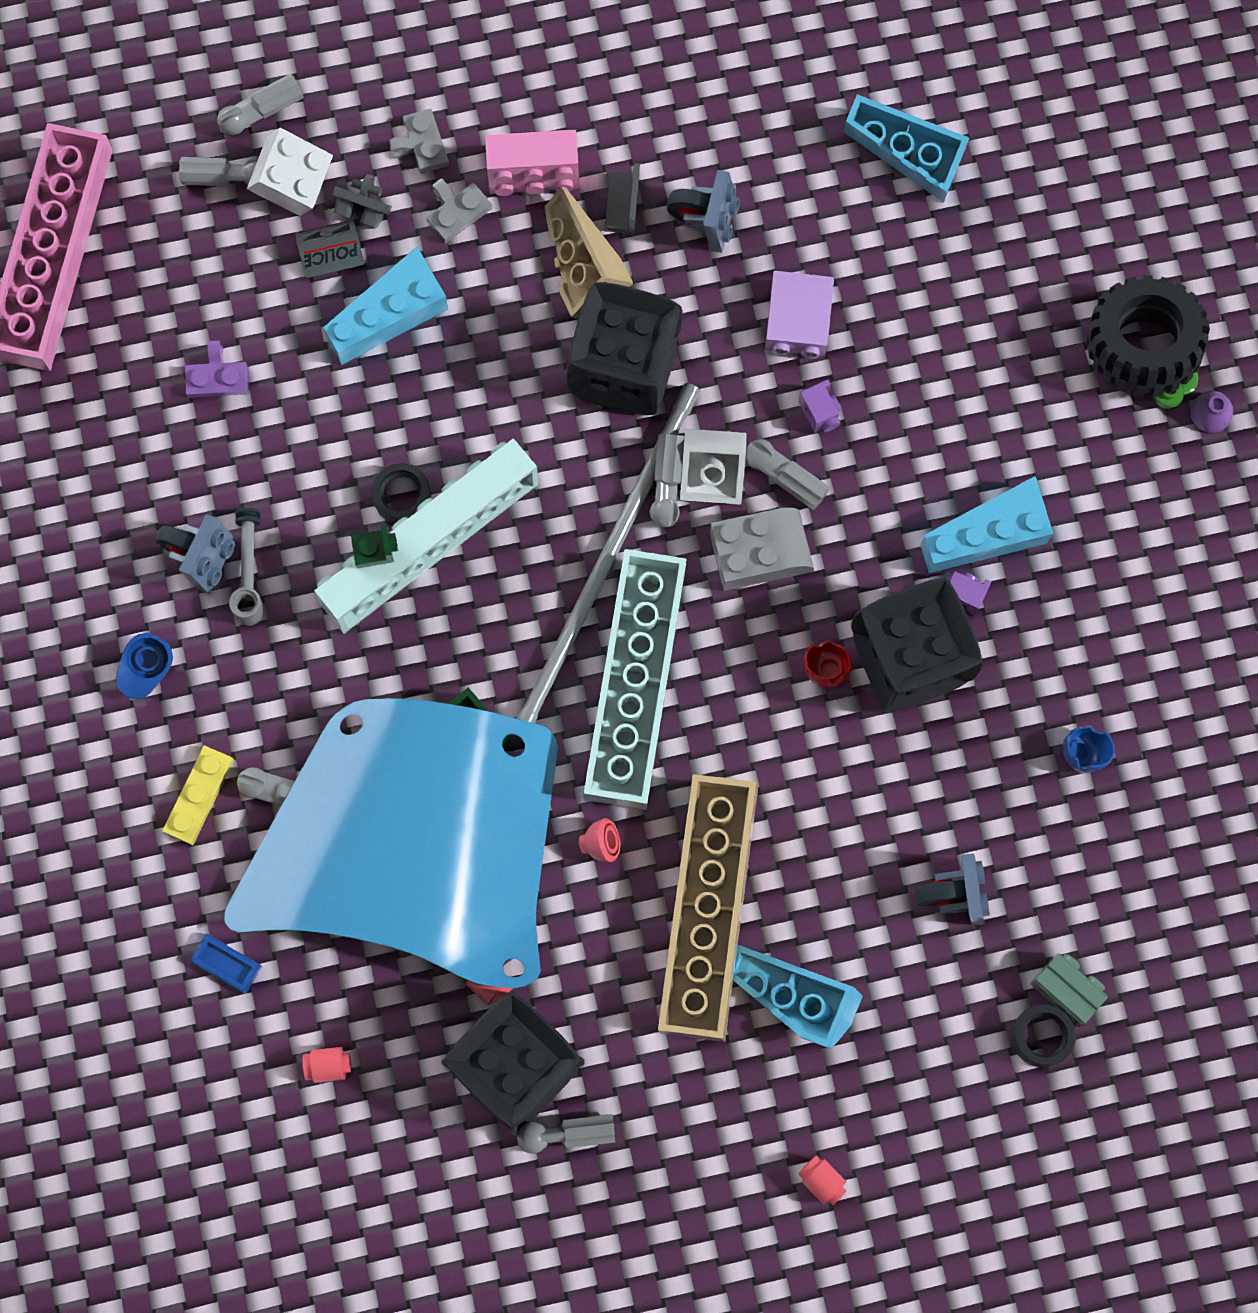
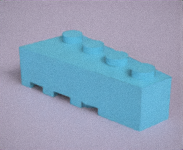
[844,94,969,202]
[323,247,448,365]
[920,476,1053,573]

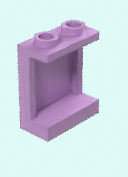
[765,271,834,358]

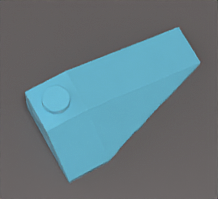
[733,945,863,1049]

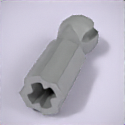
[217,74,304,136]
[179,157,258,186]
[649,434,684,527]
[745,439,830,510]
[237,767,295,806]
[517,1114,615,1154]

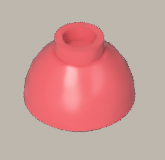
[579,818,620,863]

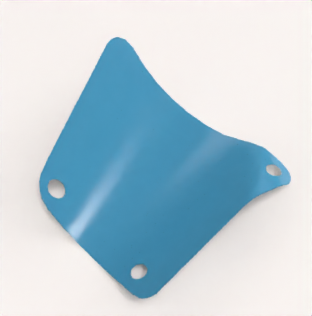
[224,698,558,988]

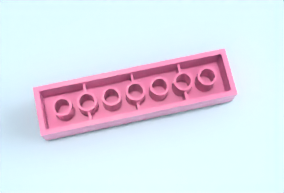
[0,123,113,371]

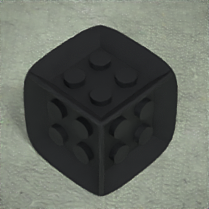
[566,282,683,415]
[851,578,983,713]
[441,989,585,1136]

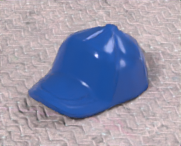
[116,633,173,699]

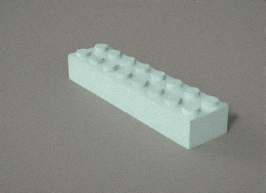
[314,438,538,634]
[584,549,687,810]

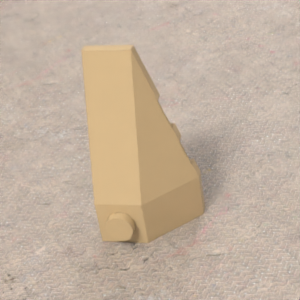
[544,186,633,318]

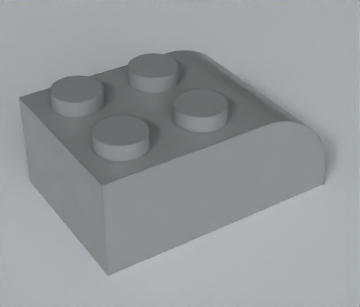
[710,508,814,591]

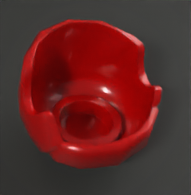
[804,640,852,688]

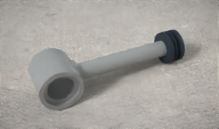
[229,508,265,626]

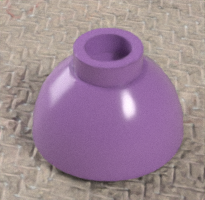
[1190,391,1233,433]

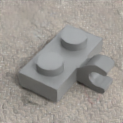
[389,109,449,174]
[426,178,492,244]

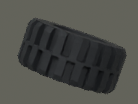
[1087,275,1210,397]

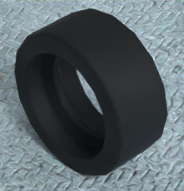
[371,463,431,524]
[1011,1005,1076,1067]

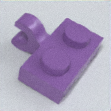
[185,341,249,398]

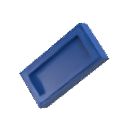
[190,933,262,994]

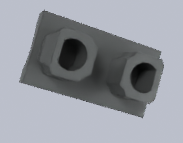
[333,174,392,228]

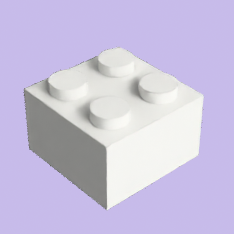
[247,128,333,216]

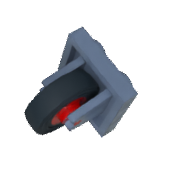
[667,170,740,253]
[155,514,236,594]
[915,853,990,926]

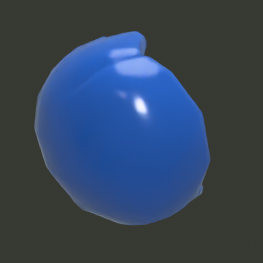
[1063,725,1115,774]

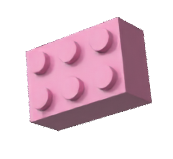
[485,130,579,196]

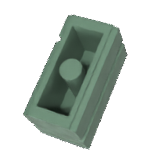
[1030,953,1108,1027]

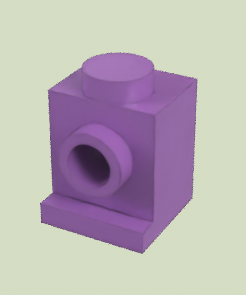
[798,380,841,433]
[945,571,992,616]

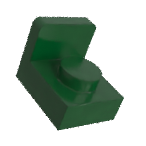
[351,524,398,569]

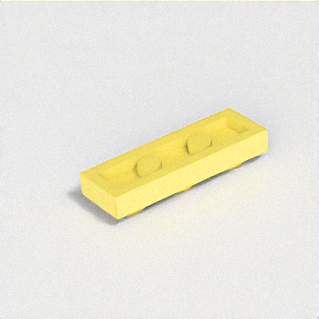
[163,745,234,846]

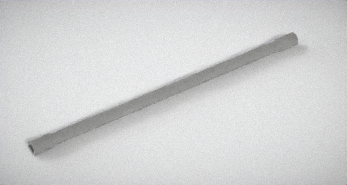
[509,383,701,742]

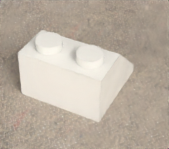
[680,429,746,505]

